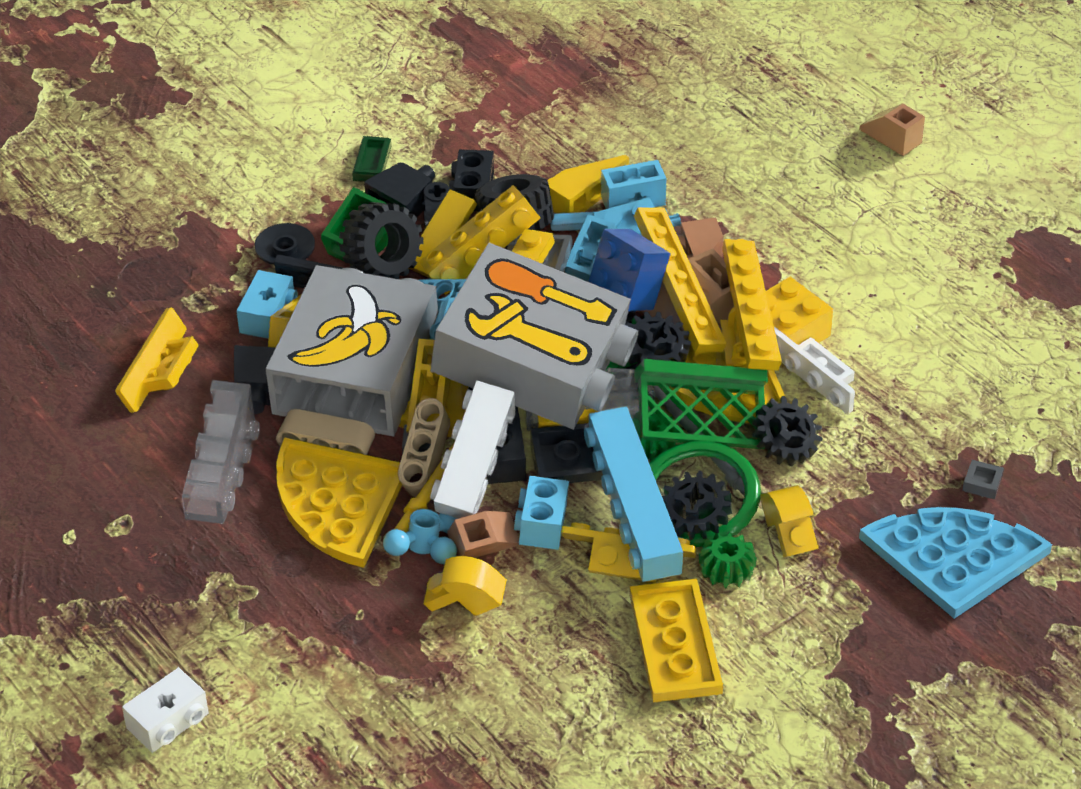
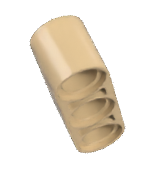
[398,398,450,497]
[276,409,375,455]

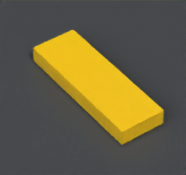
[408,190,477,279]

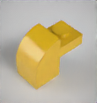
[760,485,818,558]
[423,556,507,616]

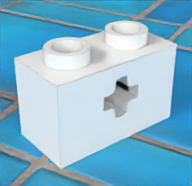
[122,667,209,753]

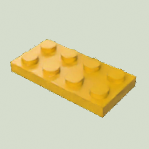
[629,579,723,703]

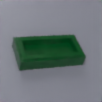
[352,136,392,182]

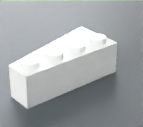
[430,380,515,519]

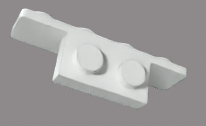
[774,327,855,414]

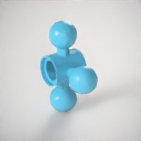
[383,509,458,564]

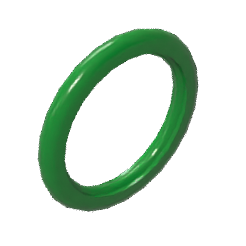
[649,441,761,547]

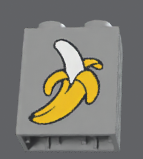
[266,265,438,437]

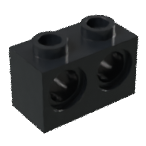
[449,149,494,211]

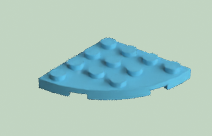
[859,507,1052,619]

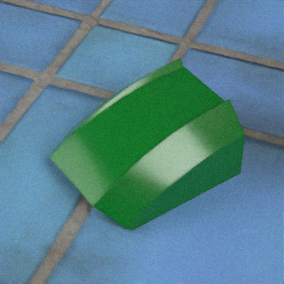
[321,187,388,265]

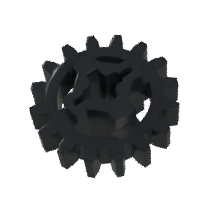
[626,312,691,364]
[752,396,822,466]
[662,471,732,540]

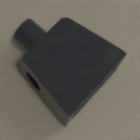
[364,163,436,218]
[234,345,276,414]

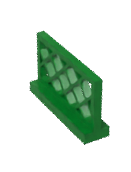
[634,359,768,449]

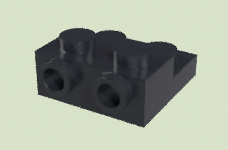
[530,423,603,483]

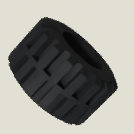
[475,174,554,231]
[339,202,423,279]

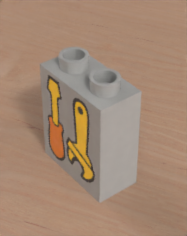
[430,243,638,430]

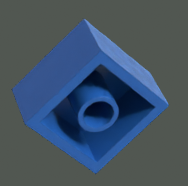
[588,229,671,311]

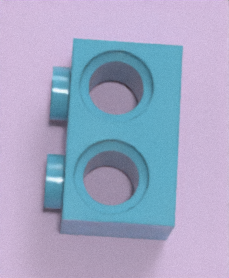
[514,476,569,550]

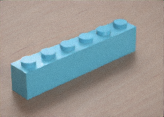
[584,406,683,582]

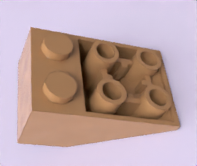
[638,249,734,331]

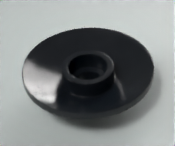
[255,223,315,265]

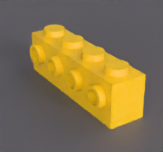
[419,185,540,295]

